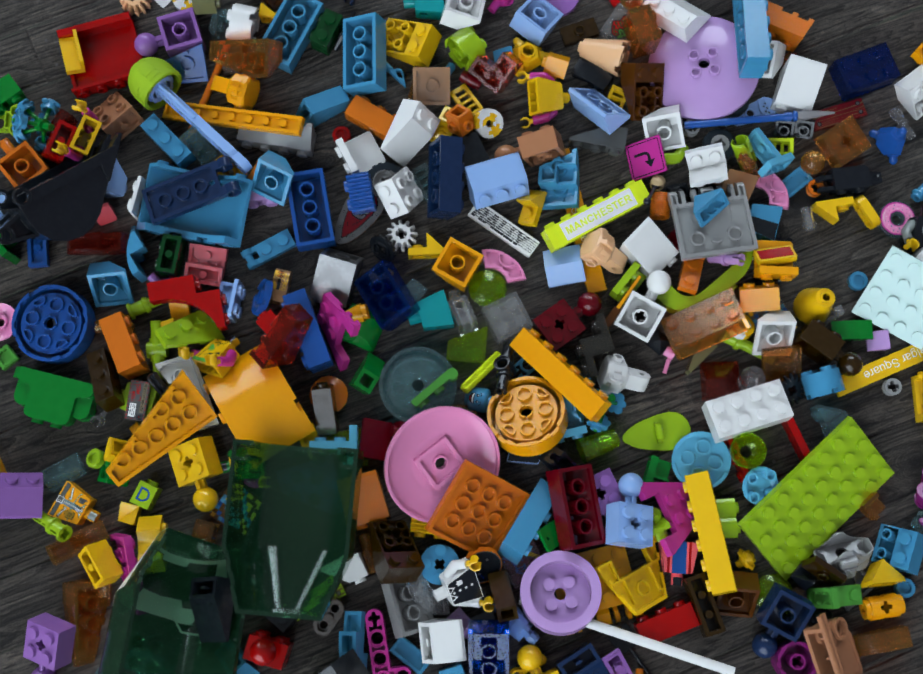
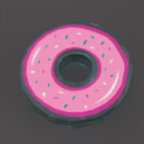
[878,200,916,238]

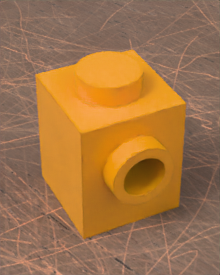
[541,52,571,80]

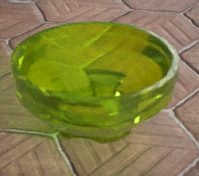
[730,432,767,469]

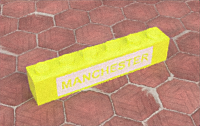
[541,179,652,254]

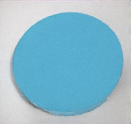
[672,431,731,488]

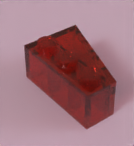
[249,303,313,369]

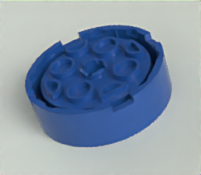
[12,285,96,364]

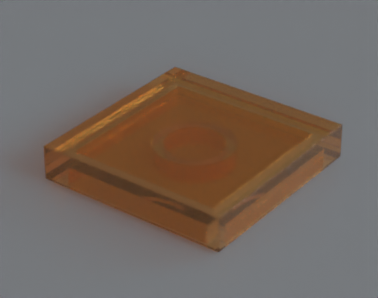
[761,344,802,384]

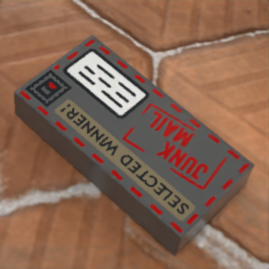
[124,380,152,421]

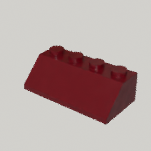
[546,464,605,551]

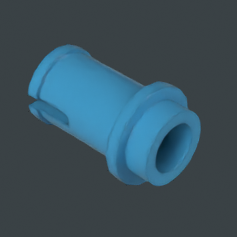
[911,183,923,202]

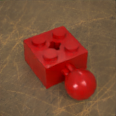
[242,629,294,670]

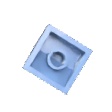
[509,0,564,47]

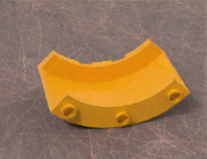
[203,342,316,467]

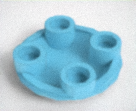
[742,466,778,505]

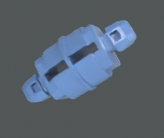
[493,604,540,645]

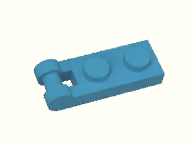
[240,229,296,270]

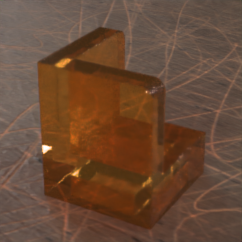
[859,492,886,521]

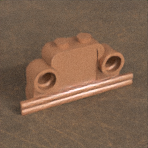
[803,613,863,674]

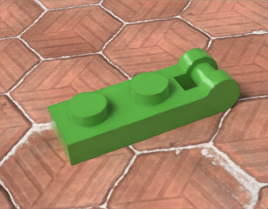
[411,368,458,409]

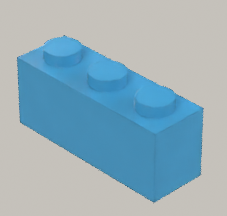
[140,113,196,169]

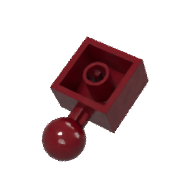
[531,292,602,352]

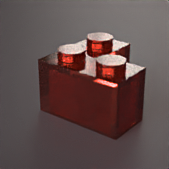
[468,51,524,94]

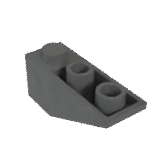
[568,127,628,156]

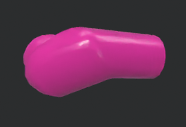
[487,0,514,14]

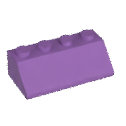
[0,473,43,519]

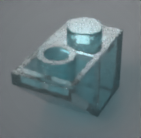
[809,404,849,437]

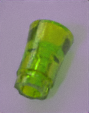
[575,429,620,464]

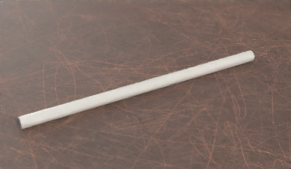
[518,600,735,674]

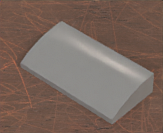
[381,573,434,639]

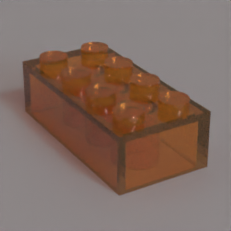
[660,287,751,361]

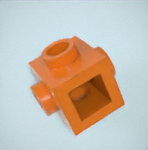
[445,104,475,137]

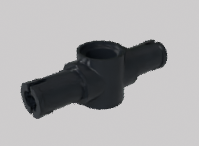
[494,341,516,395]

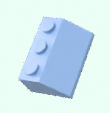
[464,152,530,210]

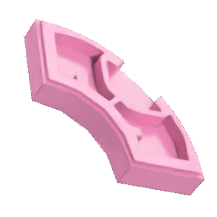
[755,168,789,210]
[482,249,526,284]

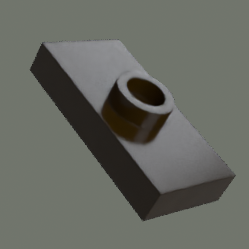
[559,17,600,47]
[801,555,847,587]

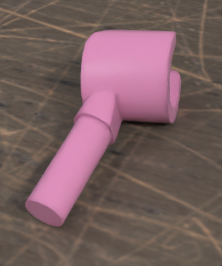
[662,346,676,374]

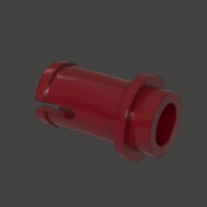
[459,70,483,91]

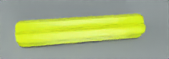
[460,351,501,394]

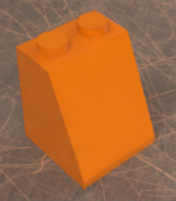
[337,469,391,531]

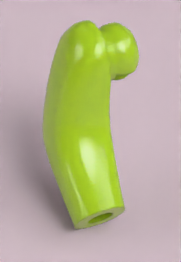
[664,145,689,165]

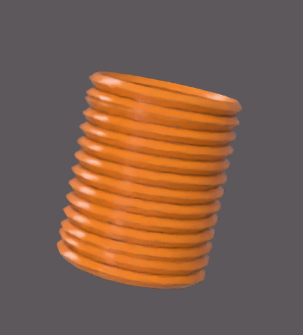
[649,192,670,220]

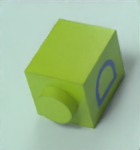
[129,479,163,511]

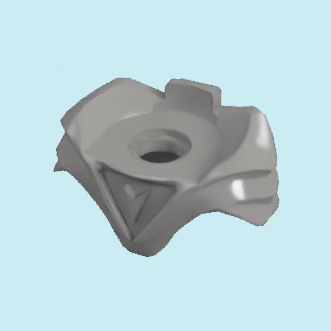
[813,532,874,579]

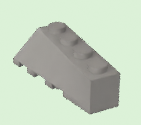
[237,123,317,158]

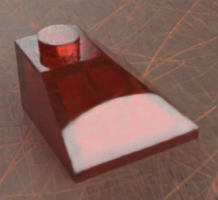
[699,361,740,401]

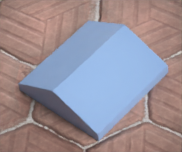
[543,244,586,288]

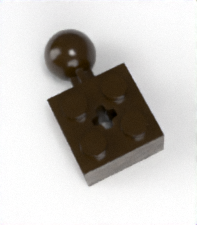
[792,319,863,376]

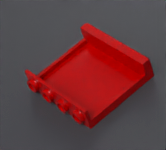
[56,11,143,98]

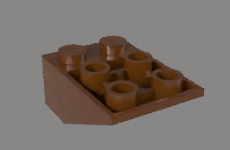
[620,62,665,121]

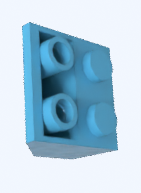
[871,523,923,576]

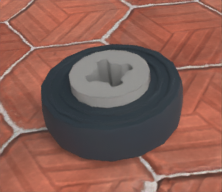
[702,129,736,161]

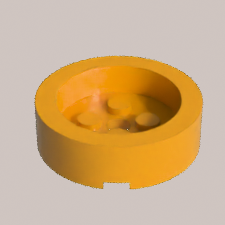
[487,376,568,457]

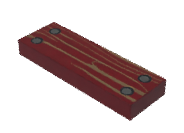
[813,98,867,132]

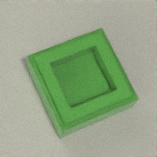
[0,344,21,371]

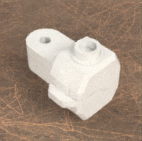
[597,354,651,395]

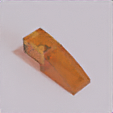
[45,520,110,566]
[852,625,913,657]

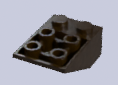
[369,520,425,584]

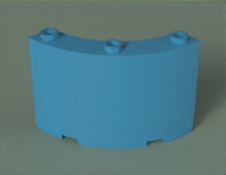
[136,160,253,248]

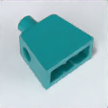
[403,0,444,20]
[407,290,454,331]

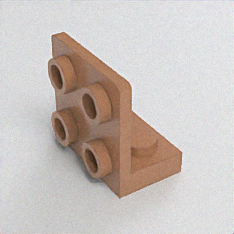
[92,91,144,140]

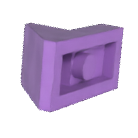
[601,648,633,674]

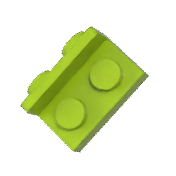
[609,261,646,305]

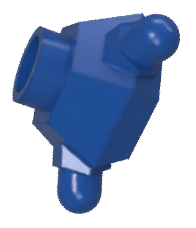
[869,127,907,165]

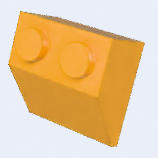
[431,236,484,292]

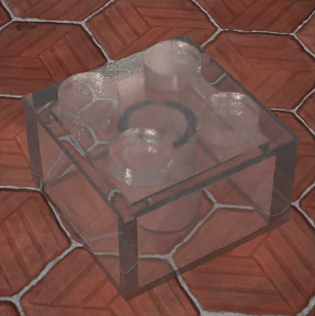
[481,291,533,345]

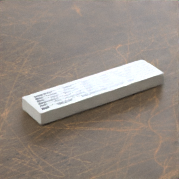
[468,206,540,258]

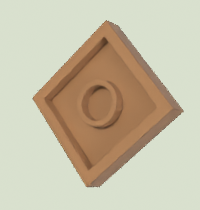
[413,67,450,105]

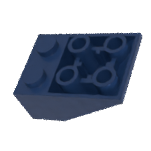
[555,641,609,674]

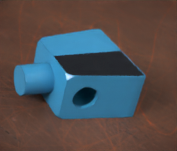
[750,203,783,241]

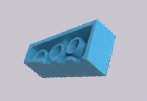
[498,478,552,566]

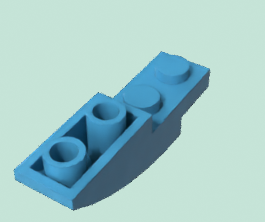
[339,611,368,668]

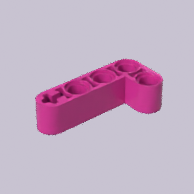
[365,608,412,674]

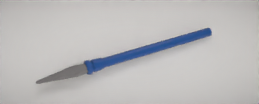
[684,110,835,129]

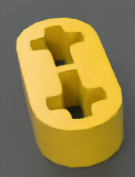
[853,195,881,229]

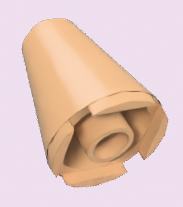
[577,38,631,77]

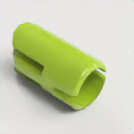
[731,134,757,171]

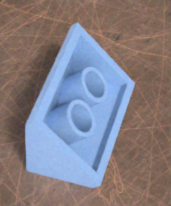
[568,87,631,135]

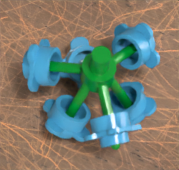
[11,98,61,152]

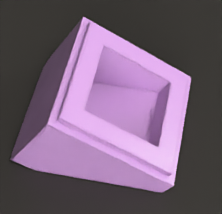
[866,330,891,352]

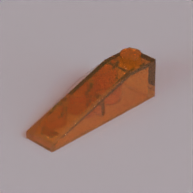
[209,38,283,78]
[63,579,111,667]

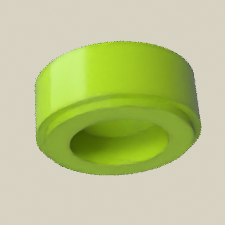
[86,448,105,469]

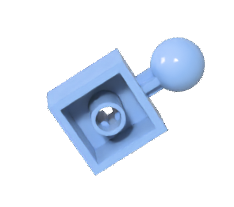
[605,473,653,549]

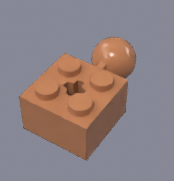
[494,125,566,167]

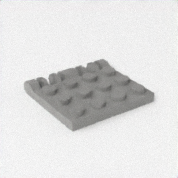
[667,182,759,261]

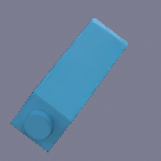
[295,85,350,128]

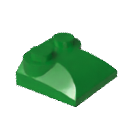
[342,303,388,353]

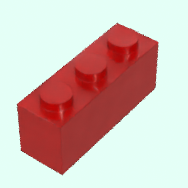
[633,599,700,642]

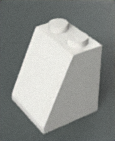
[770,54,828,113]
[619,216,679,280]

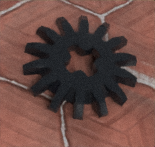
[781,373,804,407]

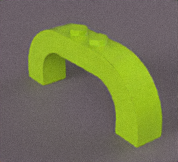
[655,251,753,316]

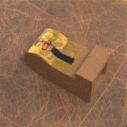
[269,268,292,306]

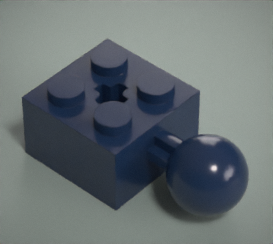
[752,582,816,658]

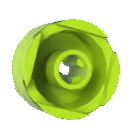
[445,26,487,70]

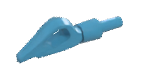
[386,62,406,88]

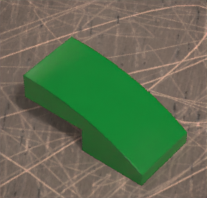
[831,320,873,341]

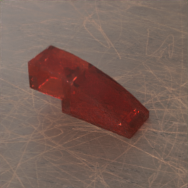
[67,231,129,255]

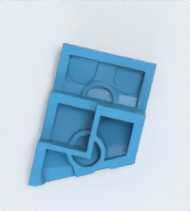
[538,148,579,210]
[127,225,148,283]

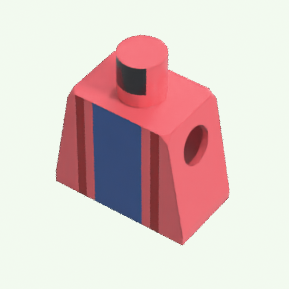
[658,541,698,586]

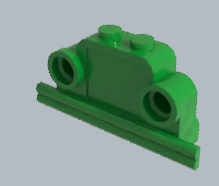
[13,366,97,430]

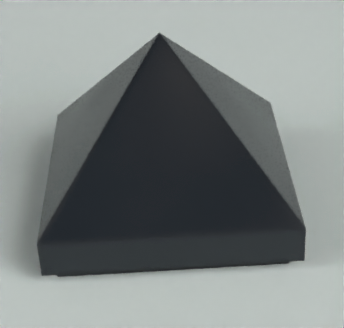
[645,329,672,355]

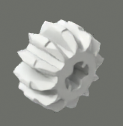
[386,220,418,252]

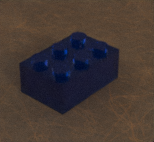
[828,42,901,101]
[353,260,420,331]
[468,620,509,674]

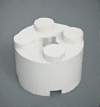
[225,3,260,45]

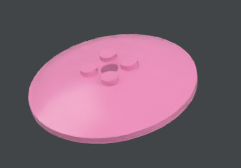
[384,406,500,523]

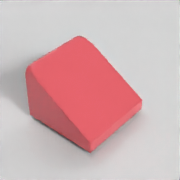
[97,202,117,226]

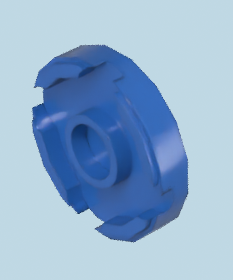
[251,279,273,316]

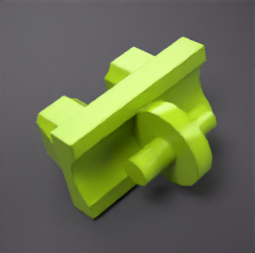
[653,507,671,542]

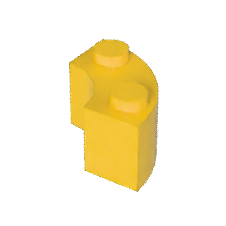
[136,515,168,573]

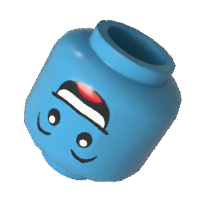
[464,386,492,413]

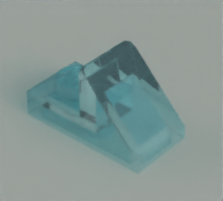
[179,125,218,165]

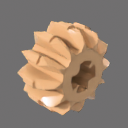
[120,0,152,17]

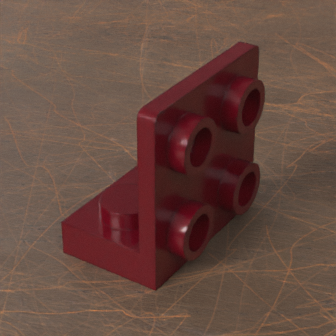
[358,418,405,461]

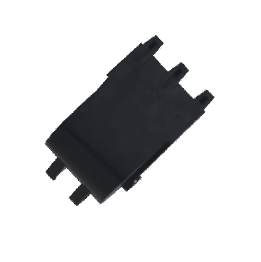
[0,132,122,245]

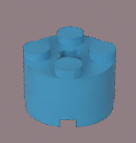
[800,364,846,400]
[421,544,459,585]

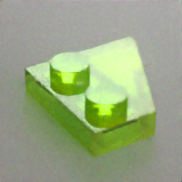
[446,327,488,364]

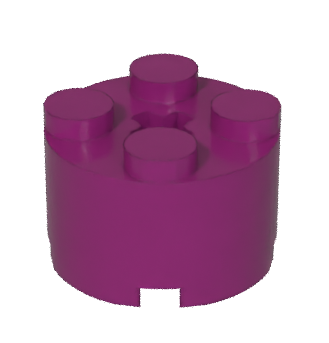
[771,639,816,674]

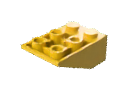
[386,18,442,67]

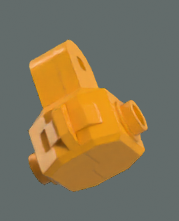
[210,71,260,109]

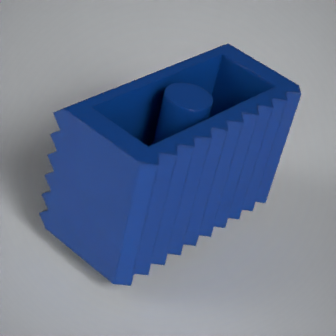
[343,171,377,215]

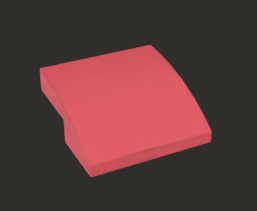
[184,243,229,287]

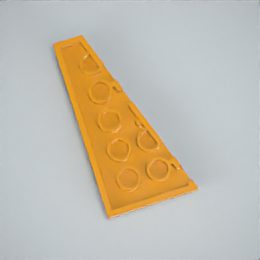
[106,369,218,487]

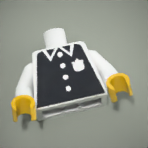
[433,555,495,613]

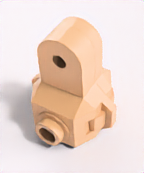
[580,228,628,274]

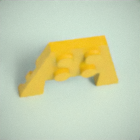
[594,536,668,616]

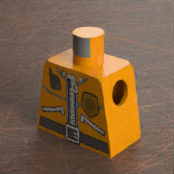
[47,481,101,525]

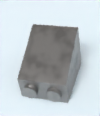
[309,247,364,309]

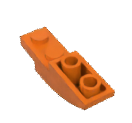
[677,258,705,295]

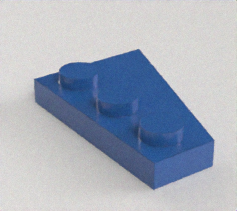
[165,43,209,84]

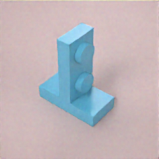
[748,127,795,178]
[309,425,359,466]

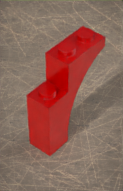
[147,274,231,331]

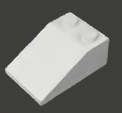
[380,99,440,167]

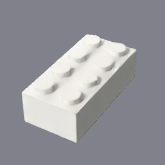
[701,379,794,444]

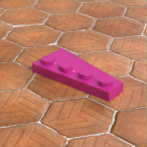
[110,533,145,616]

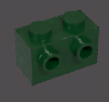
[309,8,343,56]
[155,234,187,278]

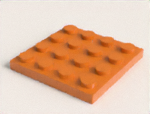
[425,459,530,552]

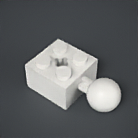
[613,270,671,343]

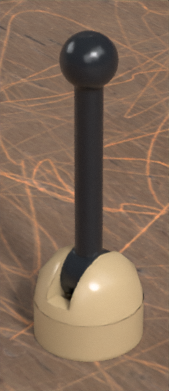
[643,175,666,205]

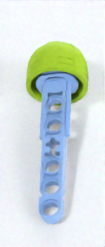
[128,57,253,174]

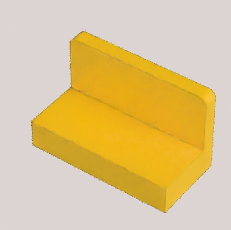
[59,29,86,75]

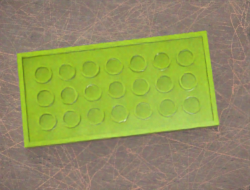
[737,416,894,581]

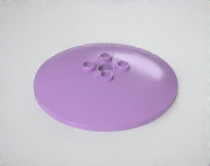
[648,17,759,121]

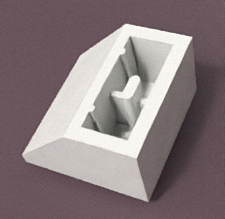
[894,64,923,120]
[418,618,467,664]

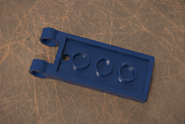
[141,156,242,226]

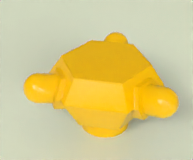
[512,37,549,77]

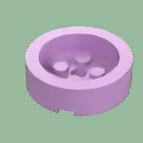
[520,551,602,636]

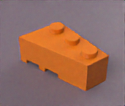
[767,1,815,53]
[98,311,151,380]

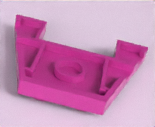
[317,292,361,371]
[638,482,695,557]

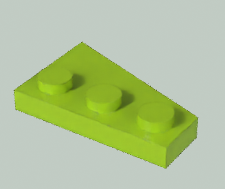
[154,310,225,349]

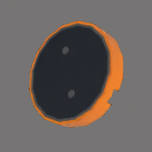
[466,546,502,583]

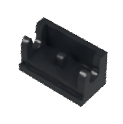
[538,446,578,471]

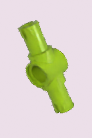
[146,320,169,379]

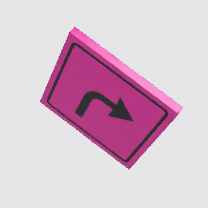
[625,134,668,181]

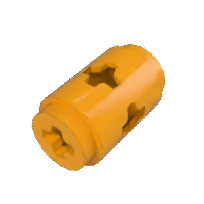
[859,592,906,621]

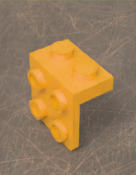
[754,240,799,281]

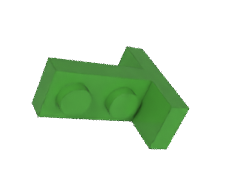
[806,584,863,609]

